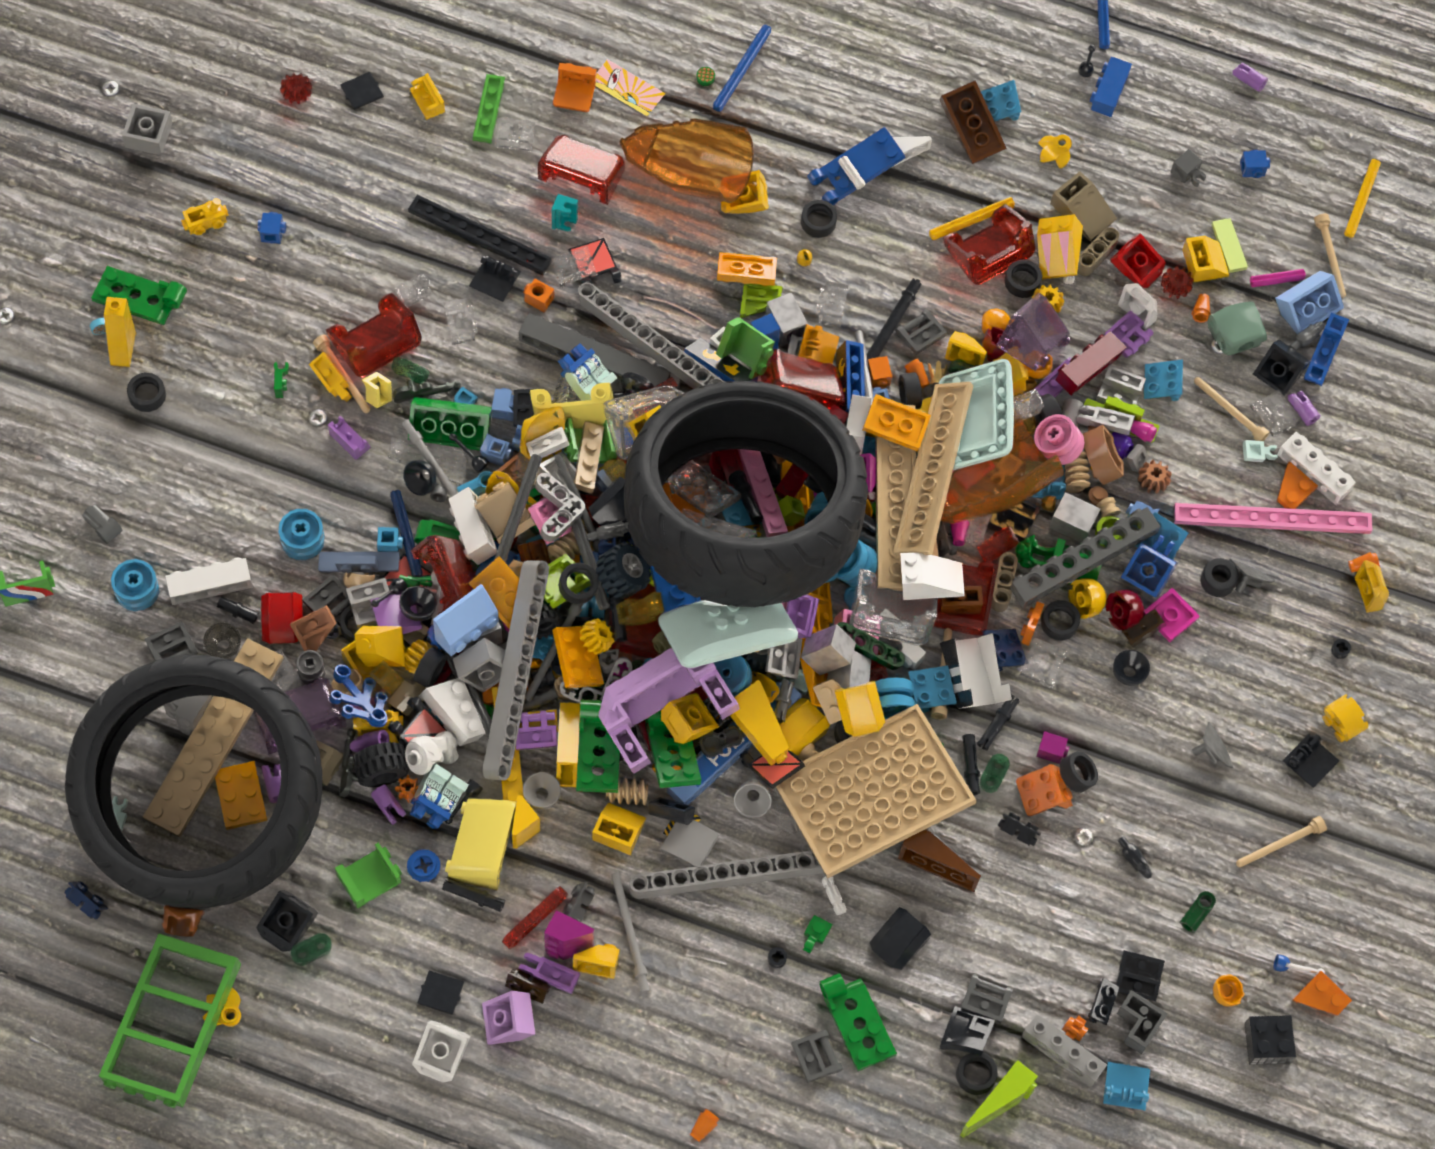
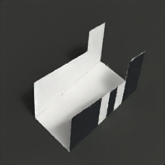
[940,633,1012,709]

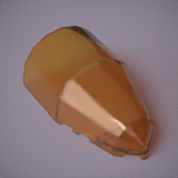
[619,118,754,203]
[941,417,1064,524]

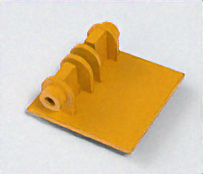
[796,324,840,374]

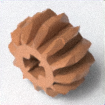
[1138,459,1172,494]

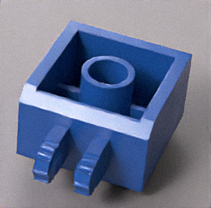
[1121,535,1178,598]

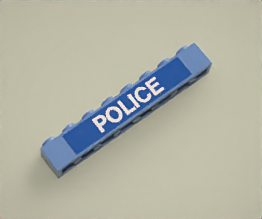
[667,679,802,805]

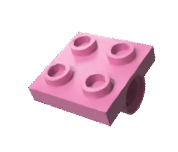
[528,495,572,545]

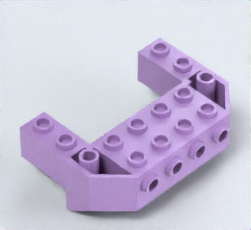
[598,648,740,774]

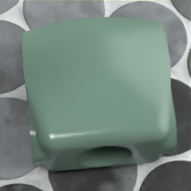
[1207,301,1267,356]

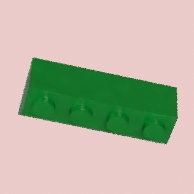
[408,397,492,451]

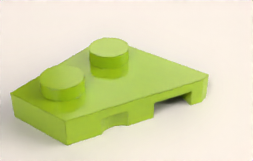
[740,284,782,318]

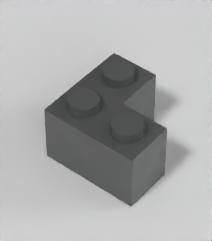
[1117,990,1168,1054]

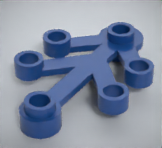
[329,664,388,727]

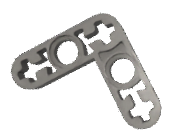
[535,473,585,542]
[560,657,632,704]

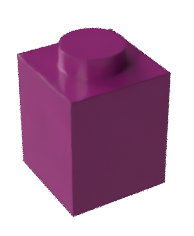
[1036,731,1070,764]

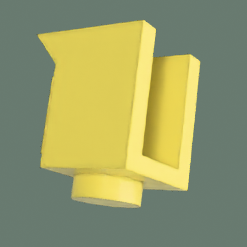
[362,372,392,408]

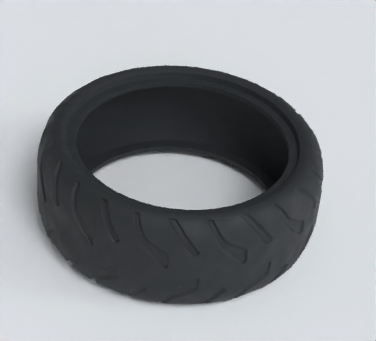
[624,381,868,607]
[65,655,322,909]

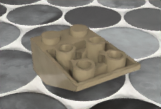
[1050,171,1117,241]

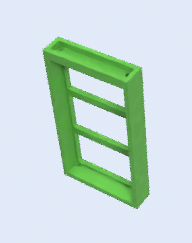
[99,934,241,1108]

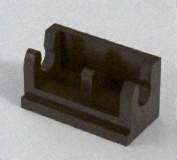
[1122,609,1166,648]

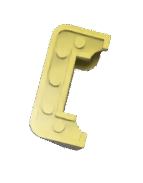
[530,383,615,429]
[445,798,516,891]

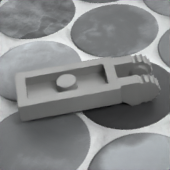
[1076,405,1134,435]

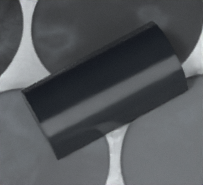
[648,797,695,825]

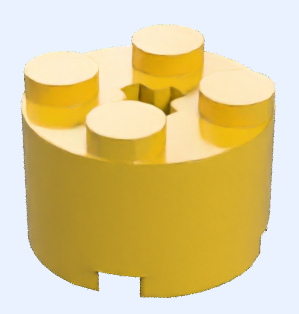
[1322,694,1369,743]

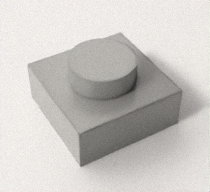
[1127,444,1149,472]

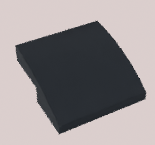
[987,491,1041,542]
[1116,950,1165,1002]

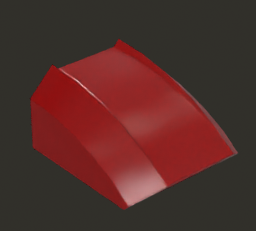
[1110,233,1166,288]
[261,592,303,644]

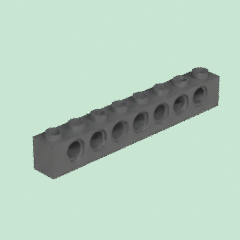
[1010,507,1161,608]

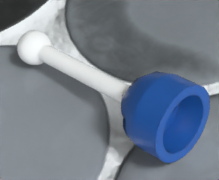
[1273,954,1325,974]

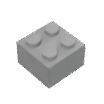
[122,104,173,155]
[453,638,506,692]

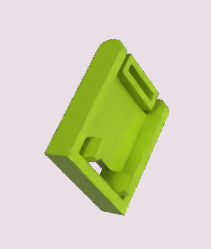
[544,554,591,608]

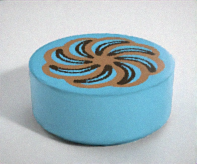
[90,318,106,335]

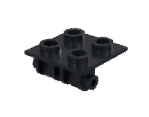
[469,255,521,302]
[1283,734,1340,788]

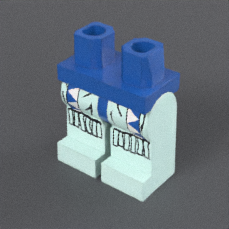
[558,343,617,401]
[410,764,469,829]

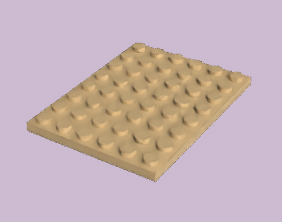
[776,704,976,879]

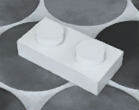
[526,427,570,458]

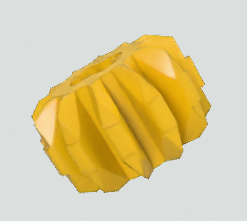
[1031,284,1064,317]
[579,618,615,655]
[404,639,432,674]

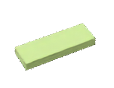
[1211,218,1248,273]

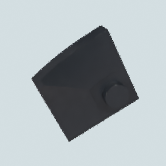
[939,1006,995,1056]

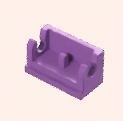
[328,416,371,460]
[786,594,819,639]

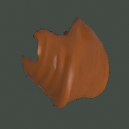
[162,905,205,937]

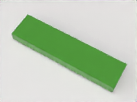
[473,74,505,143]

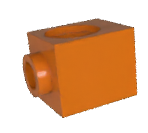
[523,278,555,313]
[868,356,892,389]

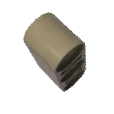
[1077,227,1119,276]
[991,552,1018,612]

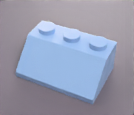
[1275,271,1344,334]
[433,584,499,656]

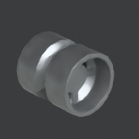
[296,650,325,685]

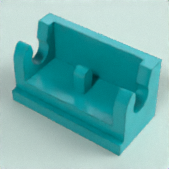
[551,194,578,232]

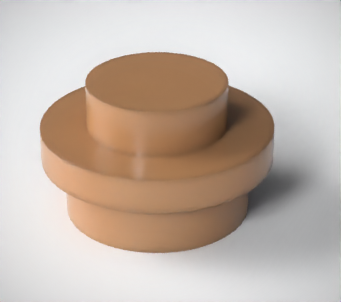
[1088,486,1108,505]

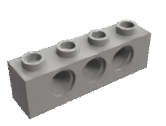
[1022,1014,1107,1088]

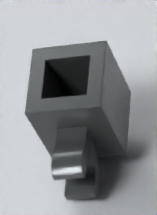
[1170,149,1206,187]

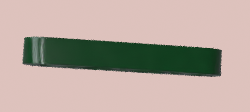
[837,622,905,670]

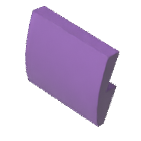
[371,594,422,634]

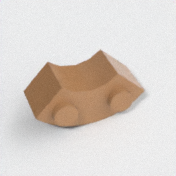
[1083,425,1124,485]

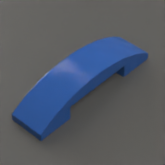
[1303,312,1349,386]

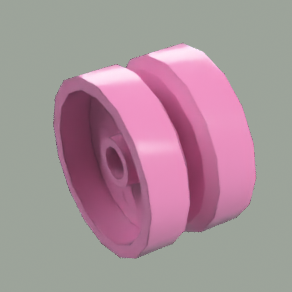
[1034,414,1085,465]

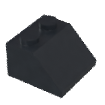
[1253,340,1311,396]

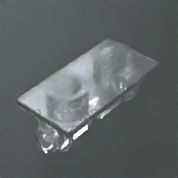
[964,509,992,551]

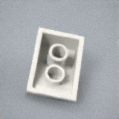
[901,552,964,600]

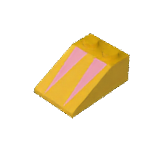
[1037,214,1083,280]

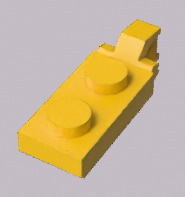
[309,352,352,402]

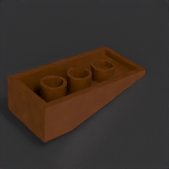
[939,80,1007,164]
[898,829,981,892]

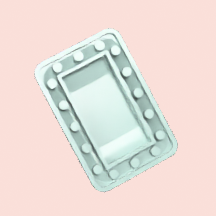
[939,359,1014,471]
[658,600,798,668]

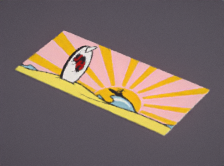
[596,59,665,116]

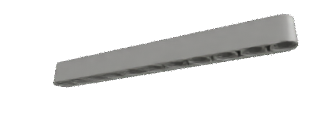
[578,283,724,389]
[483,560,549,780]
[629,850,851,899]

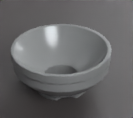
[523,772,561,810]
[734,781,772,818]

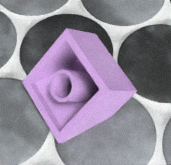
[482,991,535,1045]

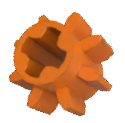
[395,775,419,803]
[1062,1015,1088,1042]

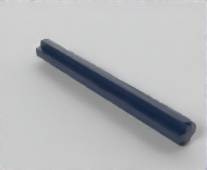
[390,490,423,577]

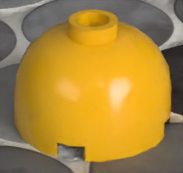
[1068,578,1106,619]

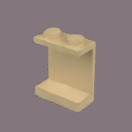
[474,481,535,544]

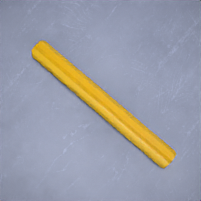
[1344,159,1381,238]
[929,197,1015,240]

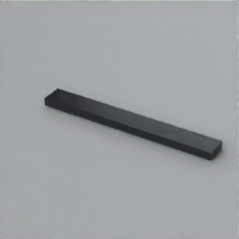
[408,194,552,276]

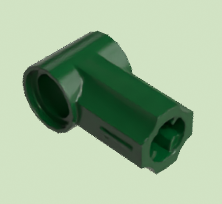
[1179,891,1216,933]

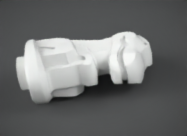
[405,731,459,775]

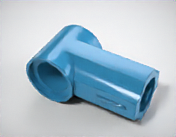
[456,471,492,496]

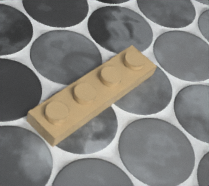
[574,421,604,494]

